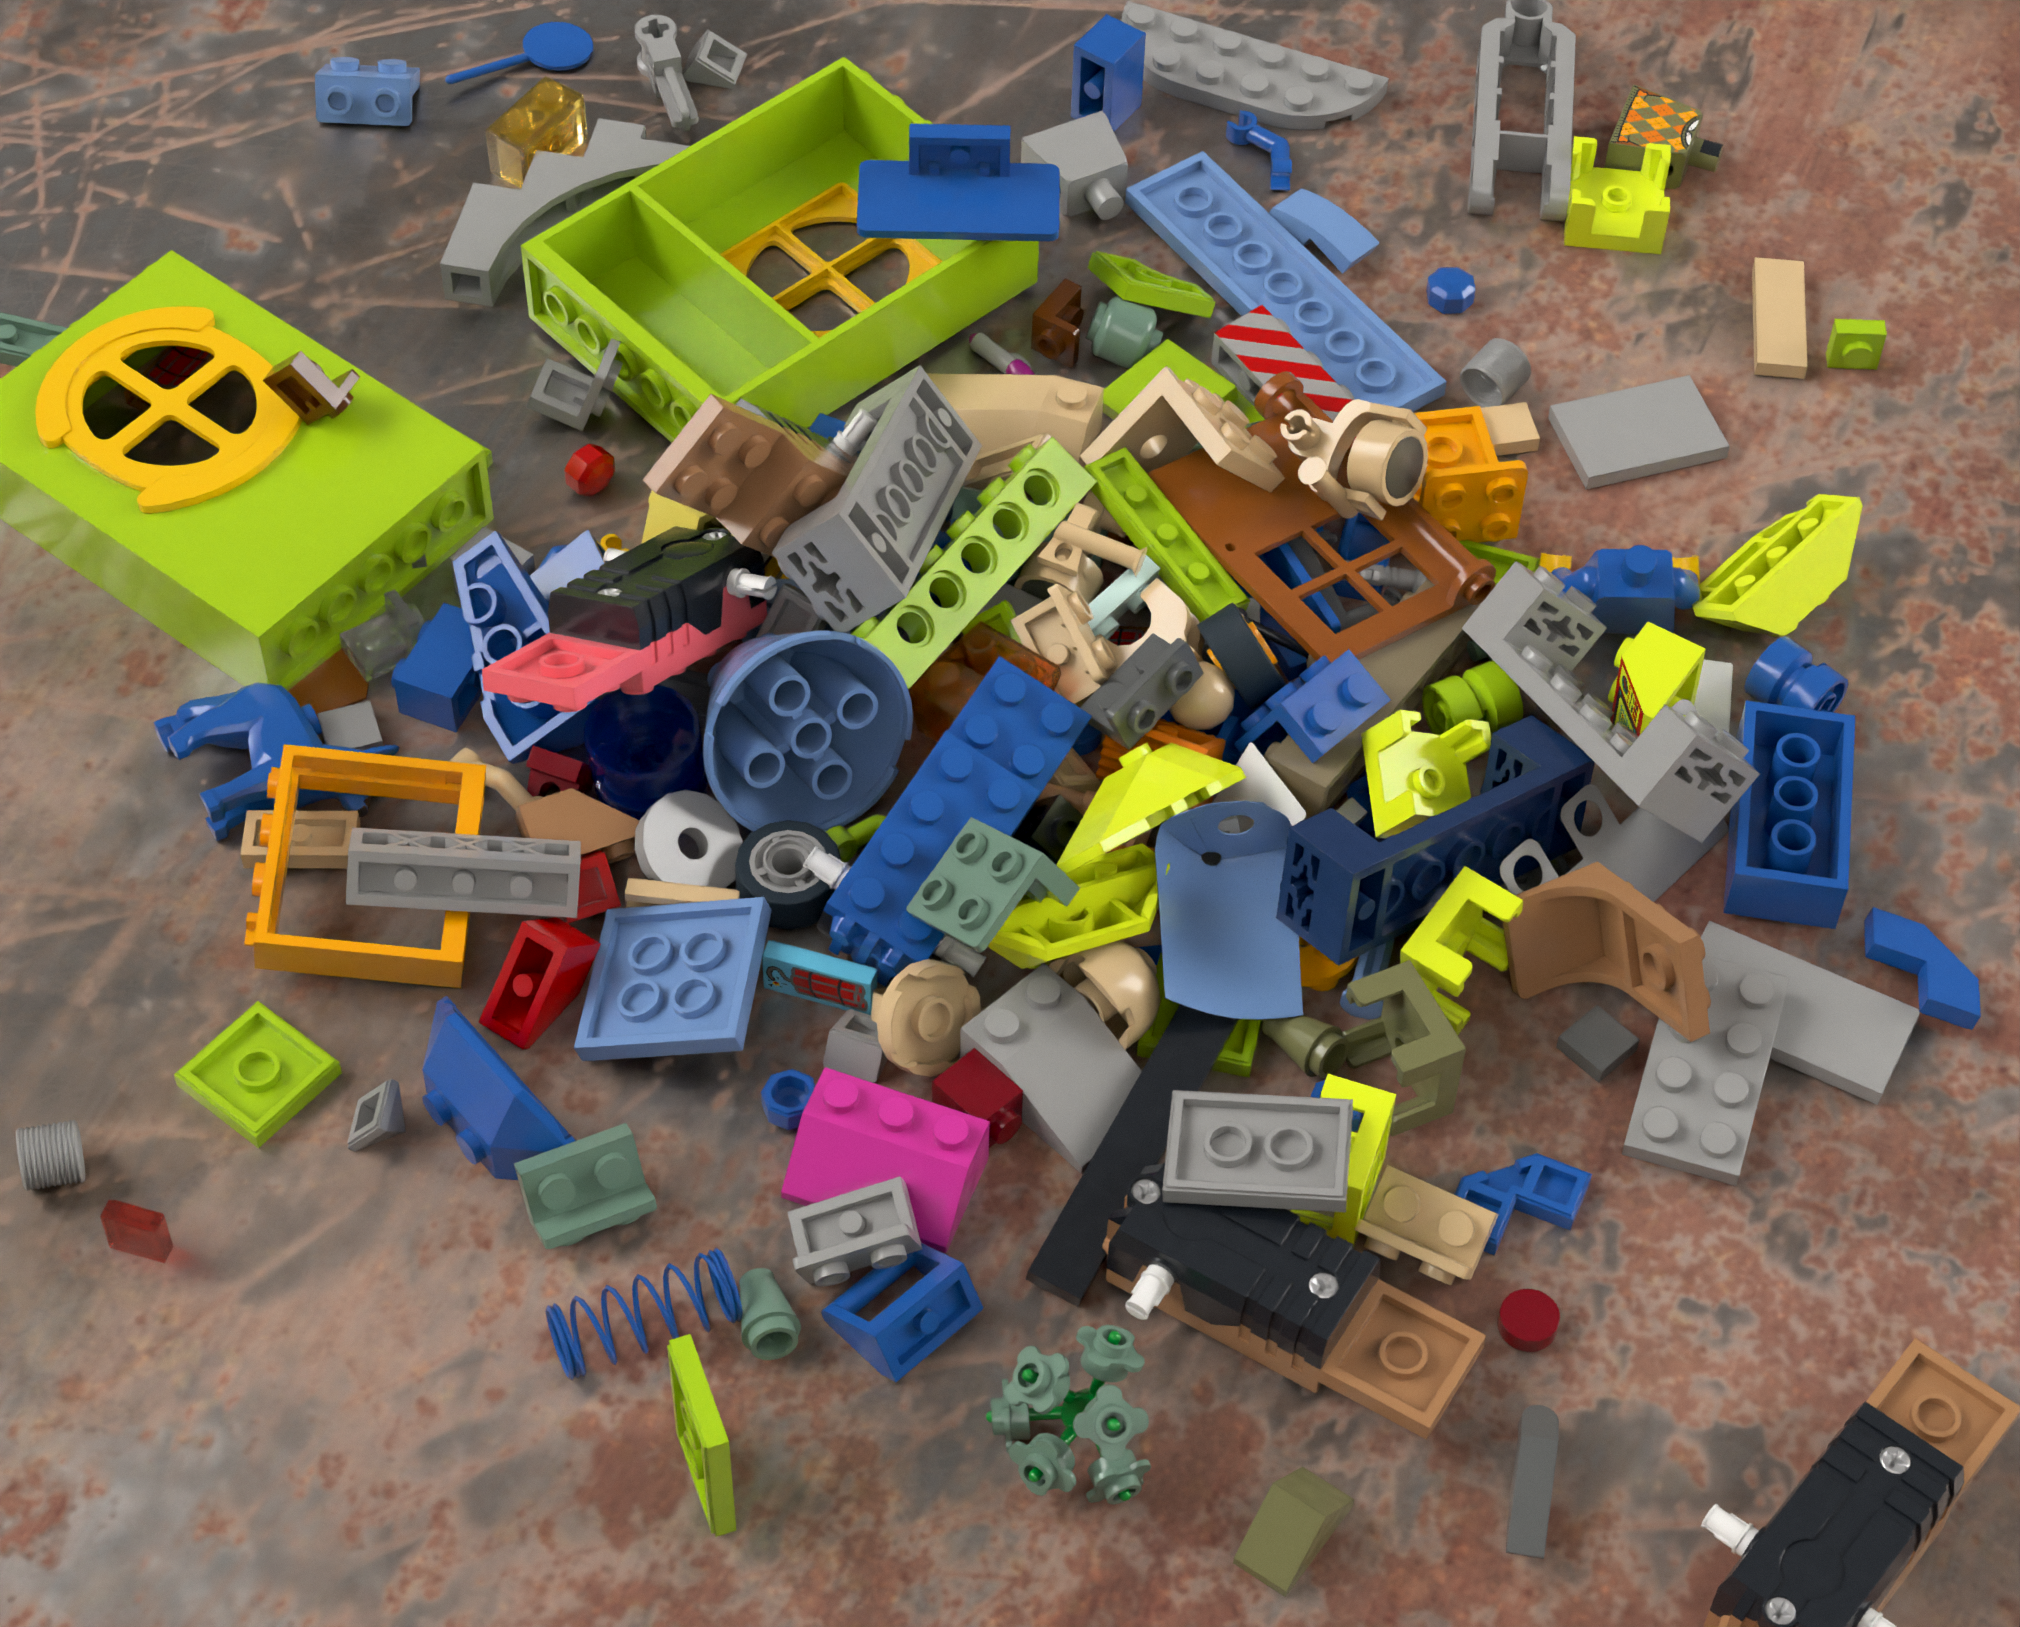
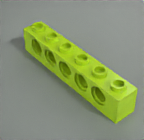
[851,436,1097,689]

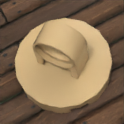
[871,959,981,1077]

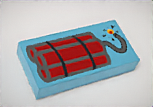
[762,940,877,1015]

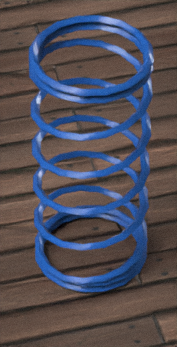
[545,1247,743,1381]

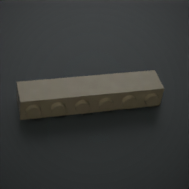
[1263,578,1481,820]

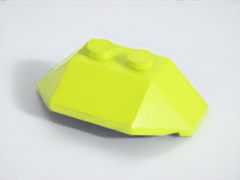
[1692,494,1863,637]
[988,843,1170,969]

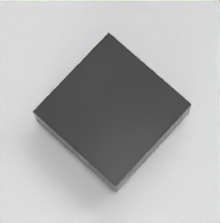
[1556,1005,1640,1083]

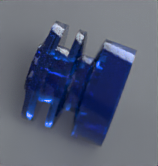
[584,685,709,820]

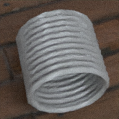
[1460,338,1531,408]
[16,1120,85,1191]

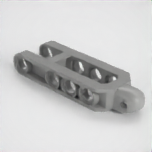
[1468,0,1576,222]

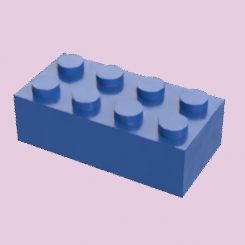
[1723,700,1855,929]

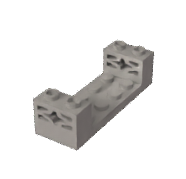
[772,365,982,633]
[1462,561,1760,843]

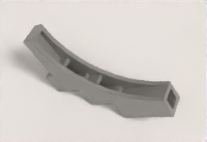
[440,118,690,307]

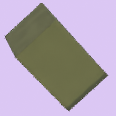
[1233,1466,1354,1597]

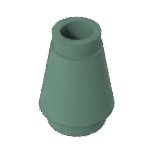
[739,1268,801,1360]

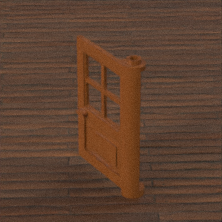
[1147,371,1496,663]

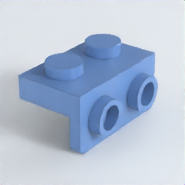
[315,57,420,126]

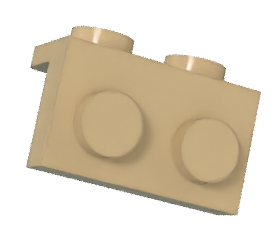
[1010,583,1118,707]

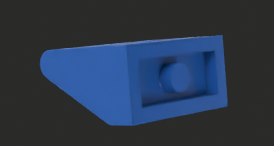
[821,1243,984,1382]

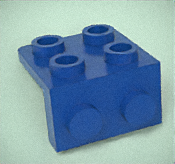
[1233,649,1391,763]

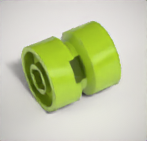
[1422,660,1523,735]

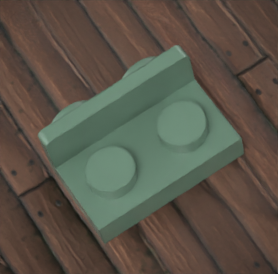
[514,1123,657,1249]

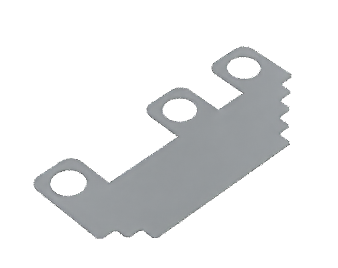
[1500,699,1728,902]

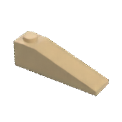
[926,373,1104,468]

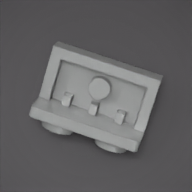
[788,1176,922,1286]

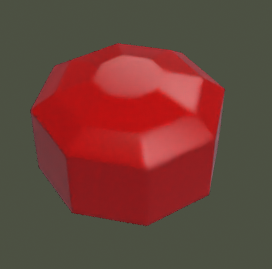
[564,444,615,497]

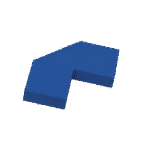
[1864,907,1981,1030]
[1455,1153,1592,1256]

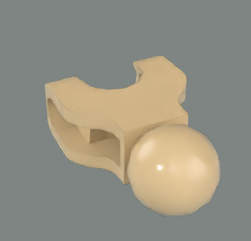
[1095,578,1235,730]

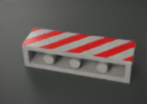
[1211,305,1359,441]

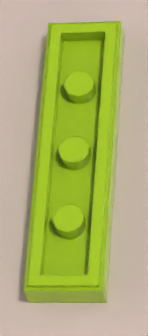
[1084,447,1250,623]

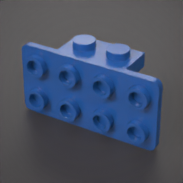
[857,123,1060,242]

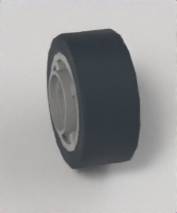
[735,820,842,930]

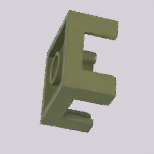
[1342,960,1466,1137]

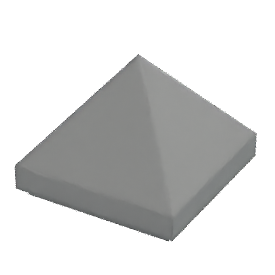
[347,1078,406,1152]

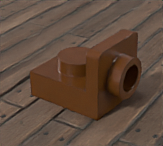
[1031,278,1084,368]
[263,351,360,425]

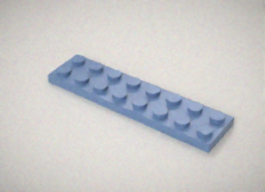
[1125,151,1447,412]

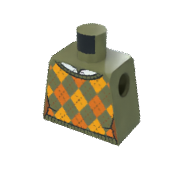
[1604,85,1724,189]

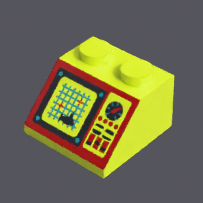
[1608,622,1706,736]

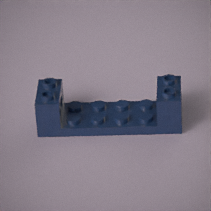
[1276,715,1595,966]

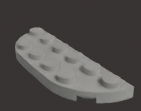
[1121,1,1389,130]

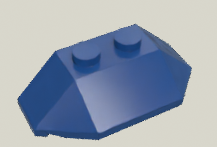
[422,996,577,1180]

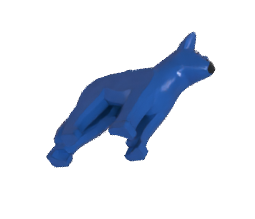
[153,682,400,841]

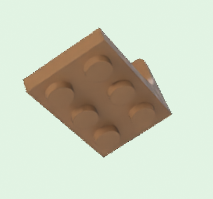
[1503,861,1711,1042]

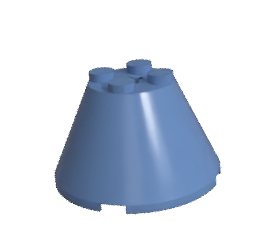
[703,631,913,832]

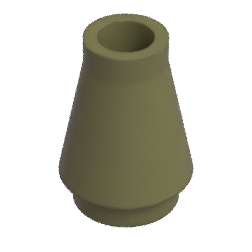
[1262,1015,1349,1079]

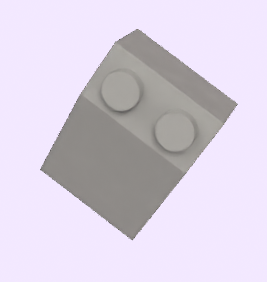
[960,963,1142,1173]

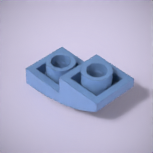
[1269,188,1380,274]

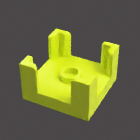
[1564,136,1671,254]
[1361,710,1491,839]
[1400,866,1523,1035]
[1290,1074,1396,1247]

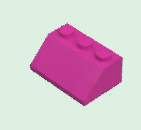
[781,1067,990,1253]

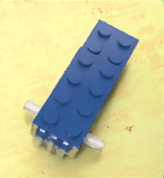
[803,656,1092,987]

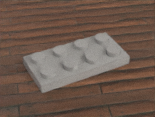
[1622,955,1790,1186]

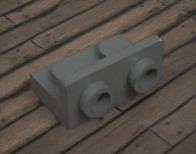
[1080,633,1204,750]

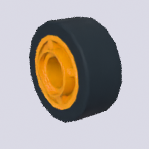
[1197,603,1287,710]

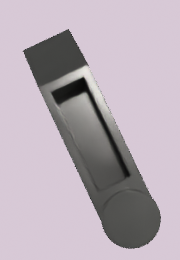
[1506,1405,1559,1559]

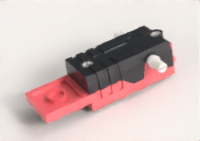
[482,526,777,712]

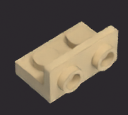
[1354,1165,1499,1285]

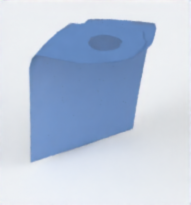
[1155,800,1303,1020]

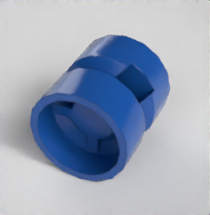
[1744,636,1848,713]

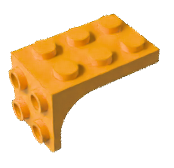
[1413,406,1528,543]

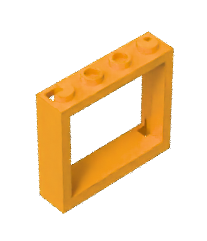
[244,744,486,989]

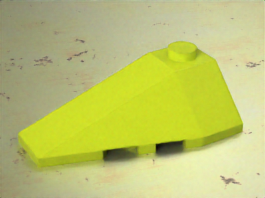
[1056,743,1246,874]

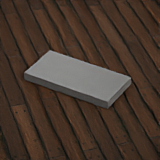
[1701,921,1920,1105]

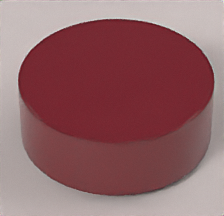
[1497,1289,1560,1352]

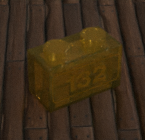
[486,76,587,188]

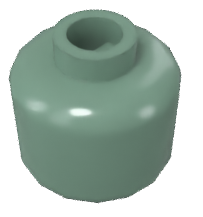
[1085,296,1163,369]

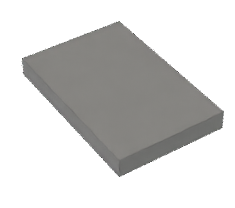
[1548,375,1730,490]
[1162,1090,1353,1212]

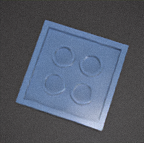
[574,897,772,1061]

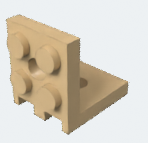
[1080,366,1285,493]

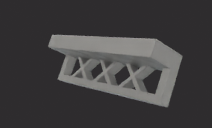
[346,827,581,918]

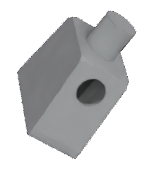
[1021,110,1128,220]

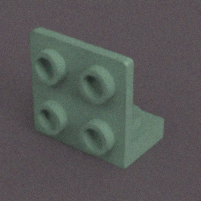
[906,817,1080,953]

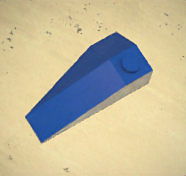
[452,530,622,764]

